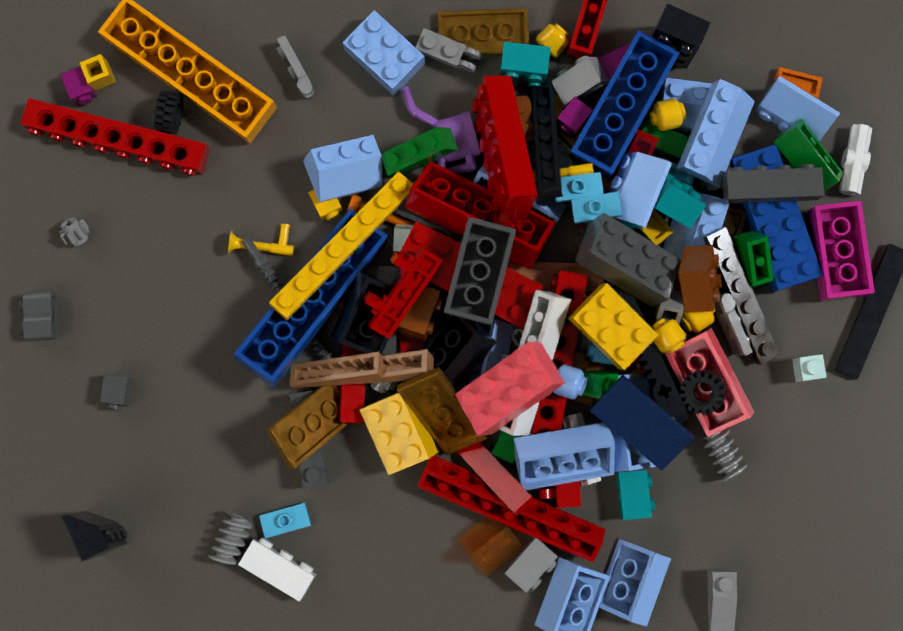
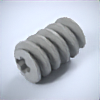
[700,429,747,482]
[208,511,253,565]

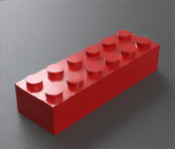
[472,76,538,221]
[405,161,555,270]
[394,221,544,329]

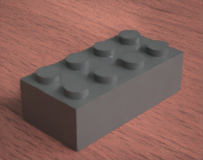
[575,213,681,308]
[443,217,516,325]

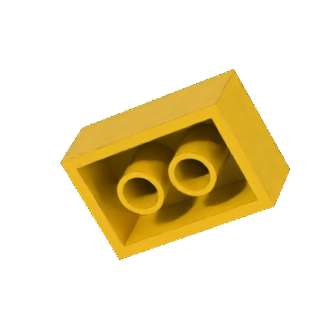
[568,283,658,370]
[360,392,438,475]

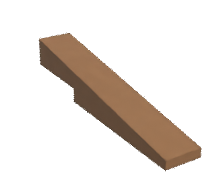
[289,350,434,388]

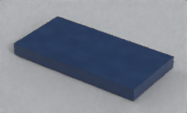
[590,374,695,471]

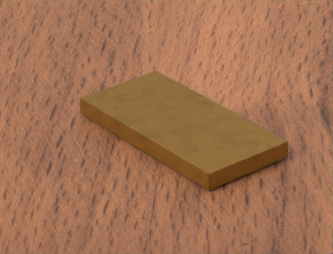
[437,8,530,57]
[397,367,487,456]
[265,385,348,470]

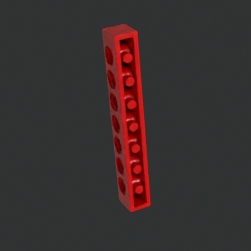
[21,98,210,176]
[530,270,588,435]
[417,455,605,562]

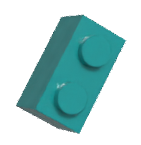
[616,469,655,520]

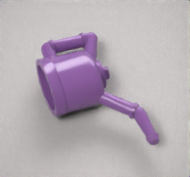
[401,86,480,175]

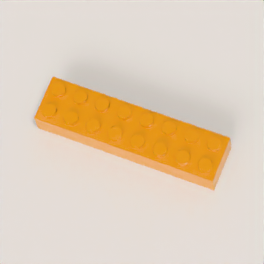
[98,0,277,144]

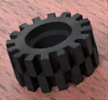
[154,90,184,135]
[680,369,727,415]

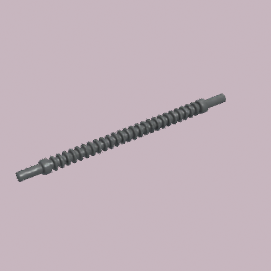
[242,237,368,407]

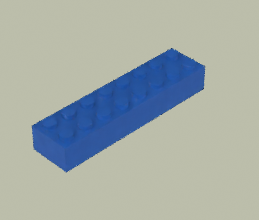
[234,209,388,388]

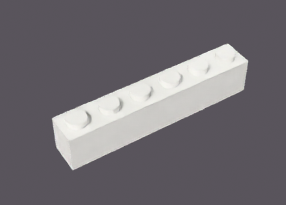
[500,290,571,436]

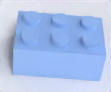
[343,10,425,96]

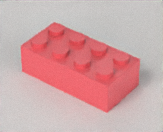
[665,328,755,437]
[455,342,565,436]

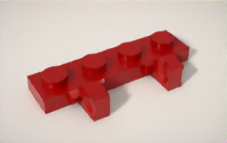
[363,246,443,339]

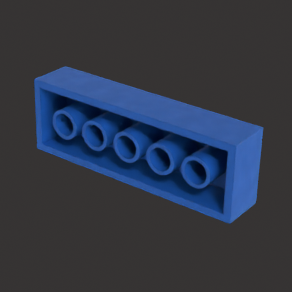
[570,30,680,180]
[730,144,823,294]

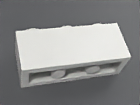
[238,537,317,602]

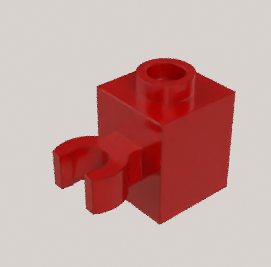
[539,481,581,508]

